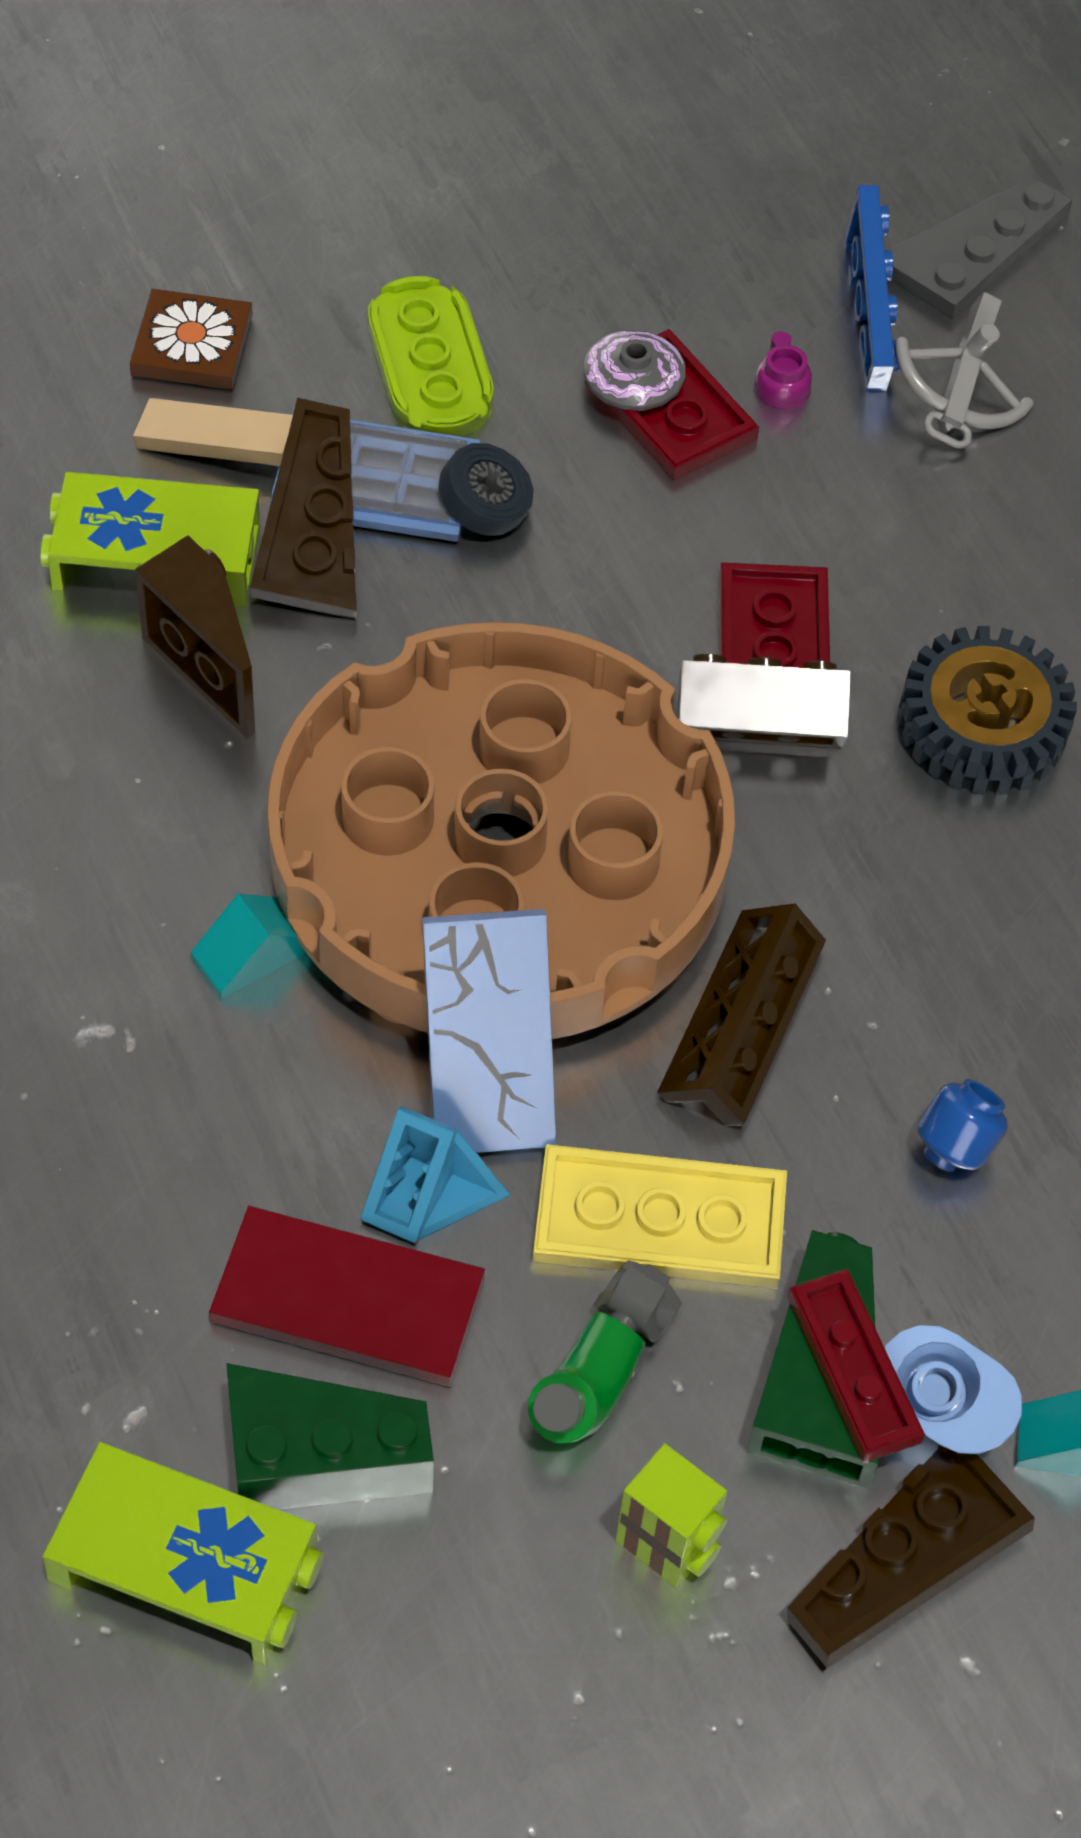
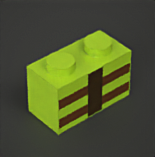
[616,1443,728,1589]

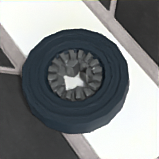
[438,443,534,535]

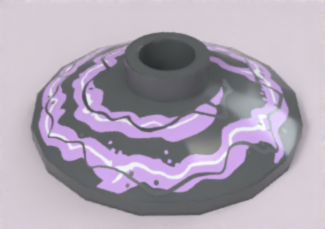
[584,330,685,411]

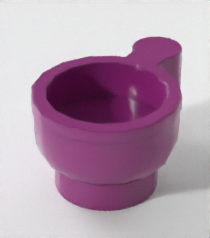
[754,331,812,410]

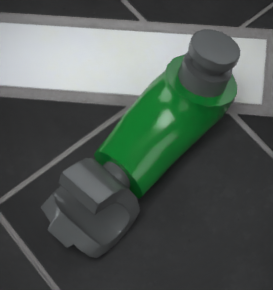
[528,1260,682,1443]

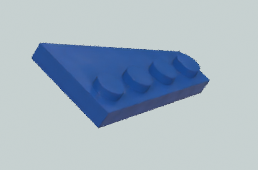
[844,185,900,392]

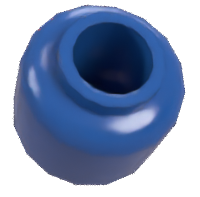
[917,1079,1008,1172]

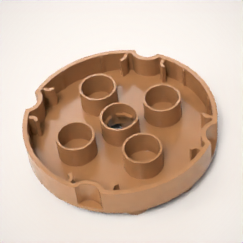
[267,622,735,1039]

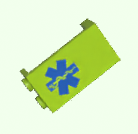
[41,472,260,607]
[42,1442,324,1666]

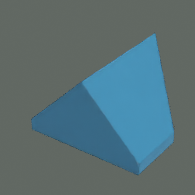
[360,1106,510,1243]

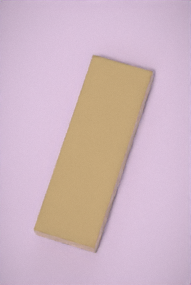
[133,398,293,466]

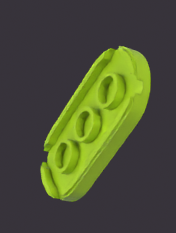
[368,276,494,437]

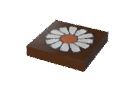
[130,288,253,390]

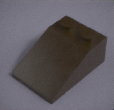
[135,535,255,739]

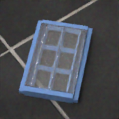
[269,420,481,542]

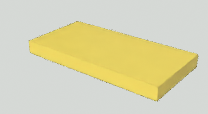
[533,1144,787,1289]

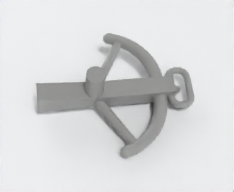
[896,292,1033,449]

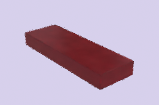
[787,1269,925,1463]

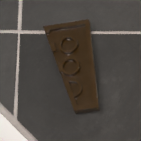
[250,397,357,620]
[787,1444,1035,1668]

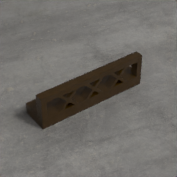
[657,903,826,1126]

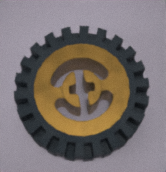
[898,626,1077,795]

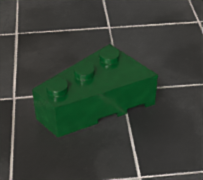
[226,1363,434,1509]

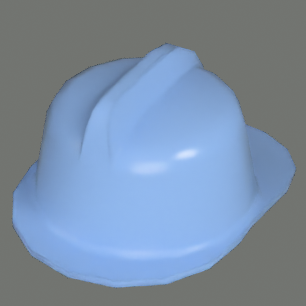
[885,1325,1022,1454]

